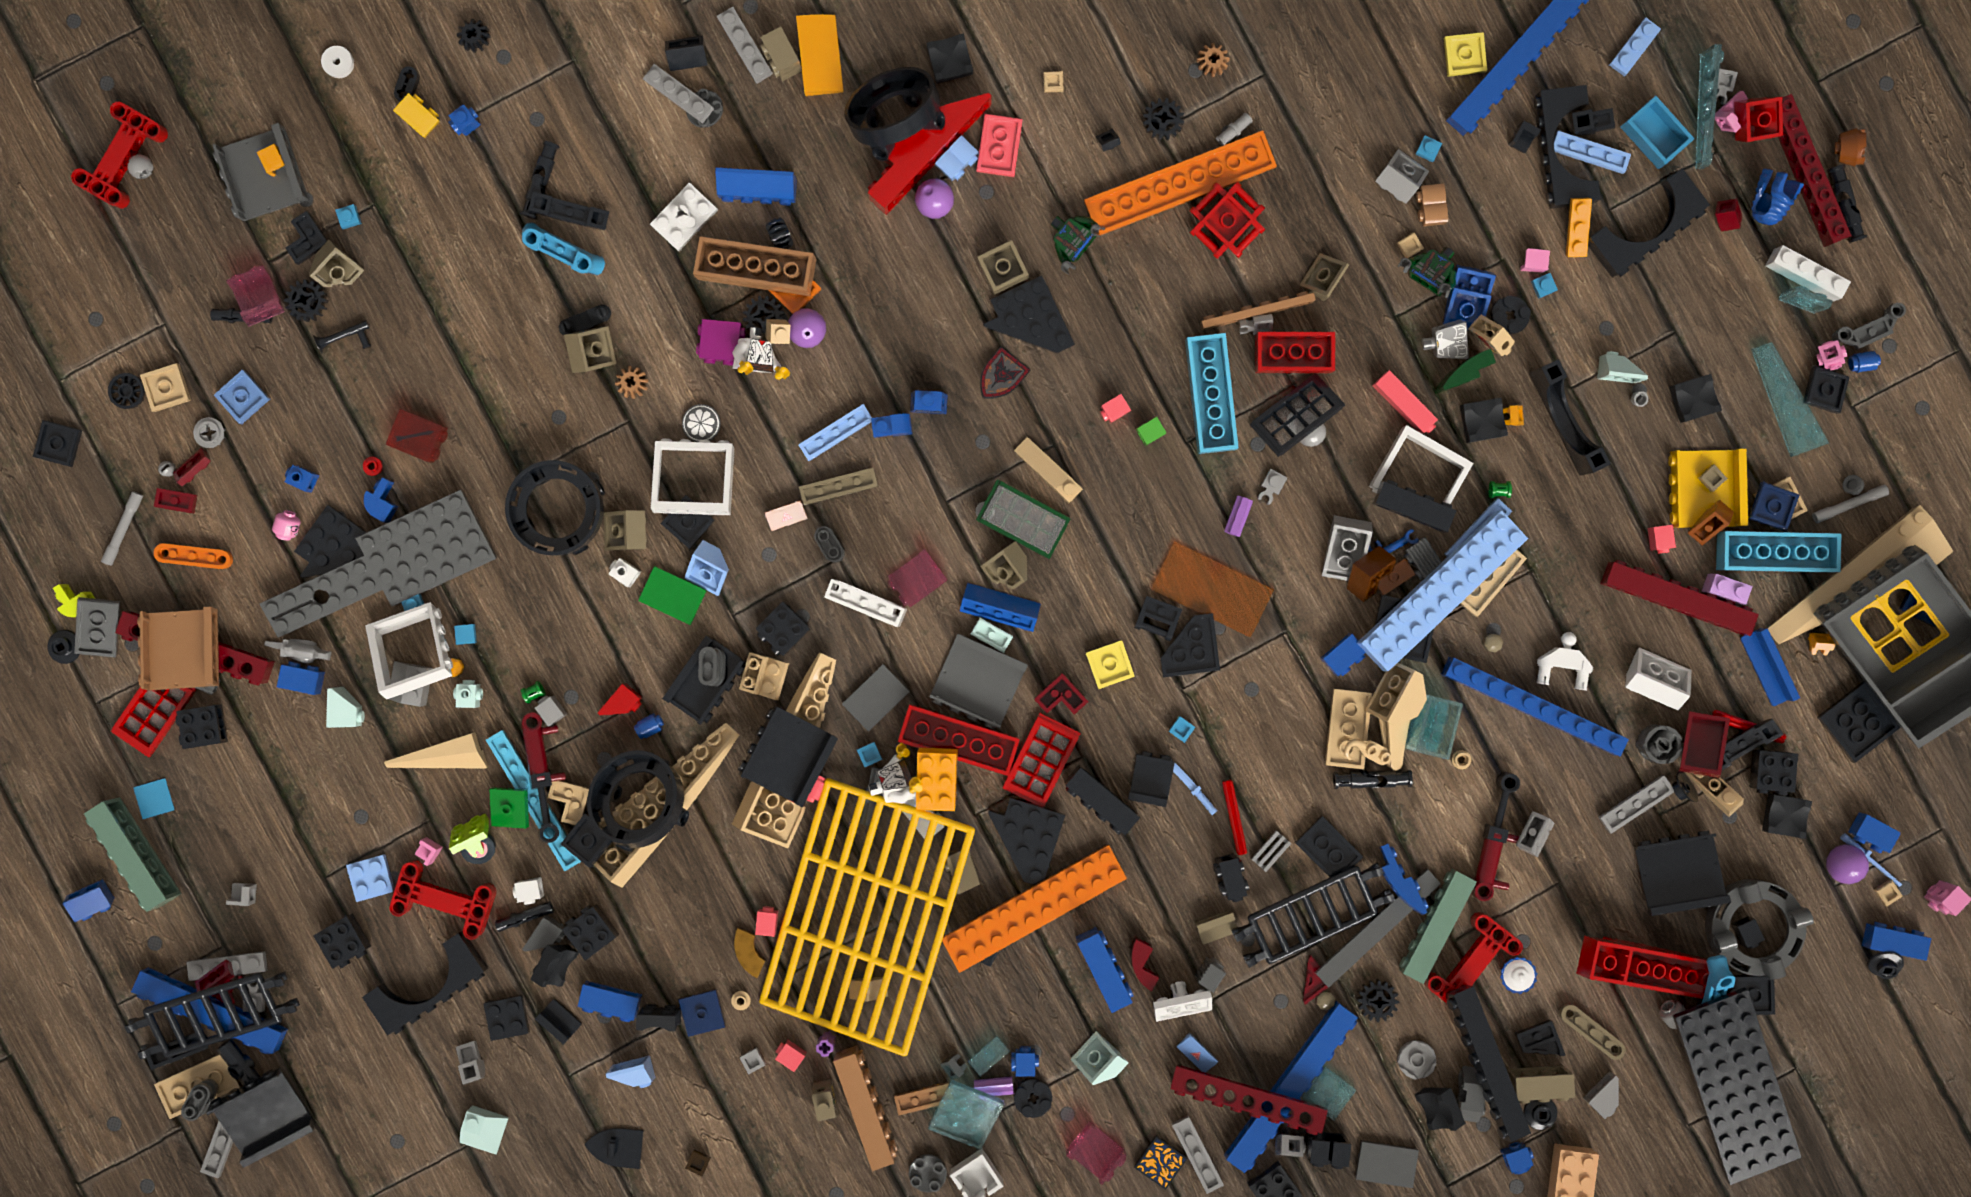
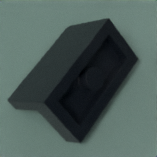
[665,35,707,71]
[535,999,582,1045]

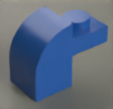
[871,414,913,438]
[364,478,399,523]

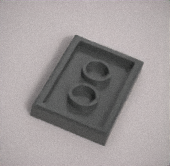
[74,597,120,658]
[842,664,910,732]
[1355,1140,1419,1188]

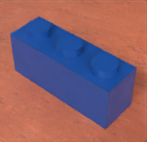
[1862,922,1931,961]
[577,981,642,1022]

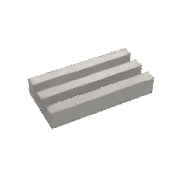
[1251,830,1291,872]

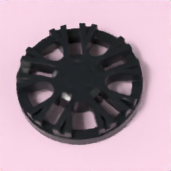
[108,373,146,409]

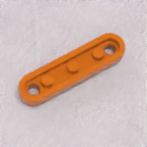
[154,543,233,569]

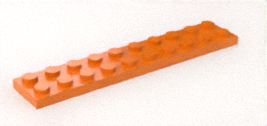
[1084,131,1277,235]
[942,844,1127,973]

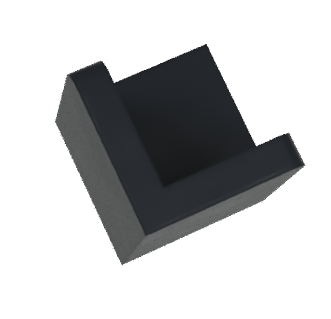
[1508,121,1541,153]

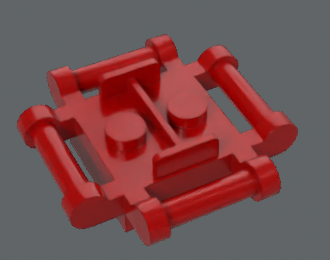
[1189,181,1265,259]

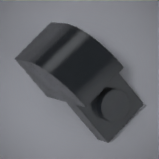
[1572,108,1615,135]

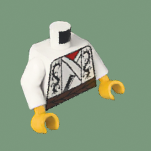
[732,328,790,380]
[868,743,922,804]

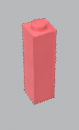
[1372,370,1438,434]

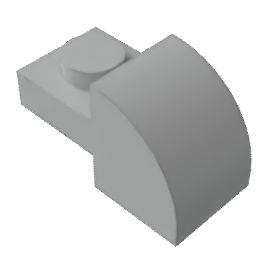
[456,1041,485,1085]

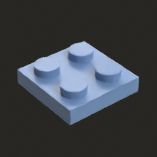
[214,370,270,424]

